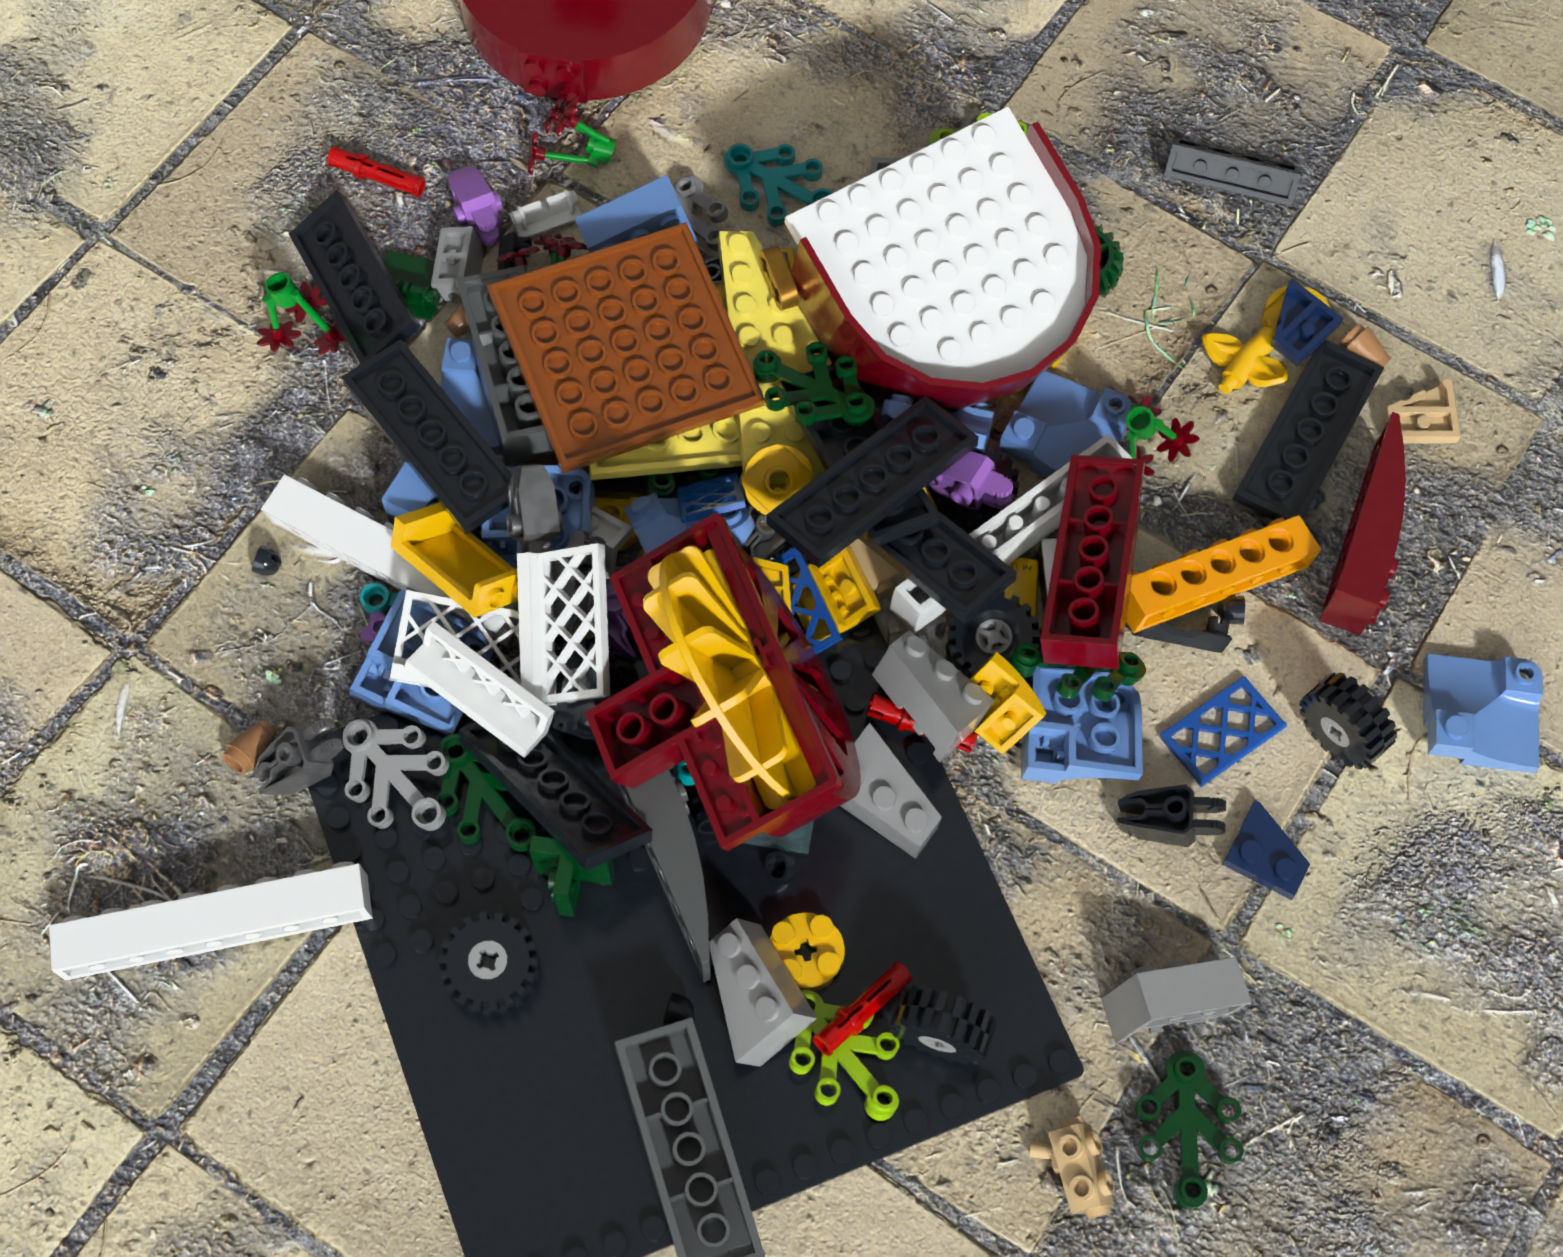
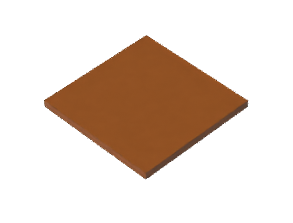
[487,222,765,474]

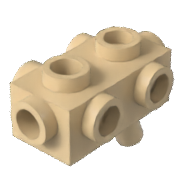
[1029,1116,1115,1219]

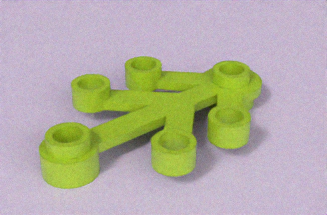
[789,990,900,1121]

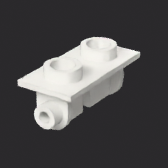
[509,189,582,237]

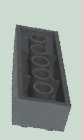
[456,265,555,465]
[617,766,711,982]
[614,1017,765,1257]

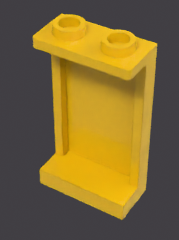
[391,503,518,618]

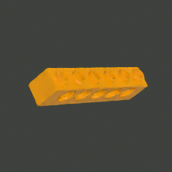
[1126,515,1322,633]

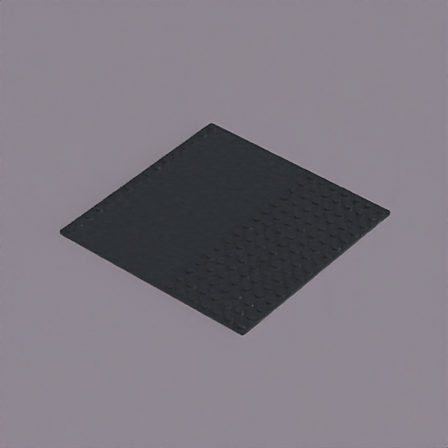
[308,560,1084,1257]

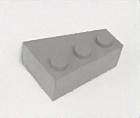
[872,630,995,763]
[840,723,942,859]
[709,918,818,1067]
[1101,955,1252,1043]

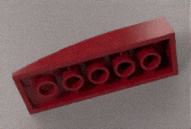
[1319,412,1406,635]
[1040,455,1145,669]

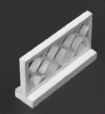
[517,543,610,706]
[389,590,521,692]

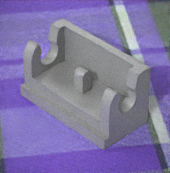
[431,226,485,303]

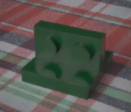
[529,835,615,917]

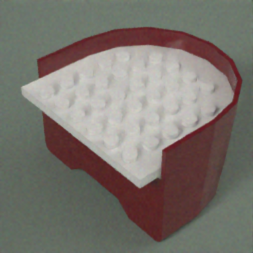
[784,107,1101,410]

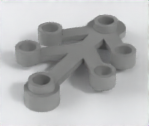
[673,175,728,251]
[343,719,449,831]

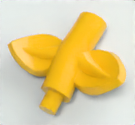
[1202,327,1288,394]

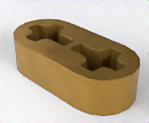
[759,245,799,311]

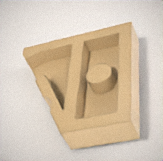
[1384,379,1461,443]

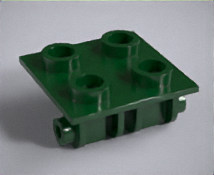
[383,250,441,321]

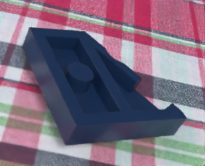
[1271,279,1344,367]
[1222,800,1310,900]

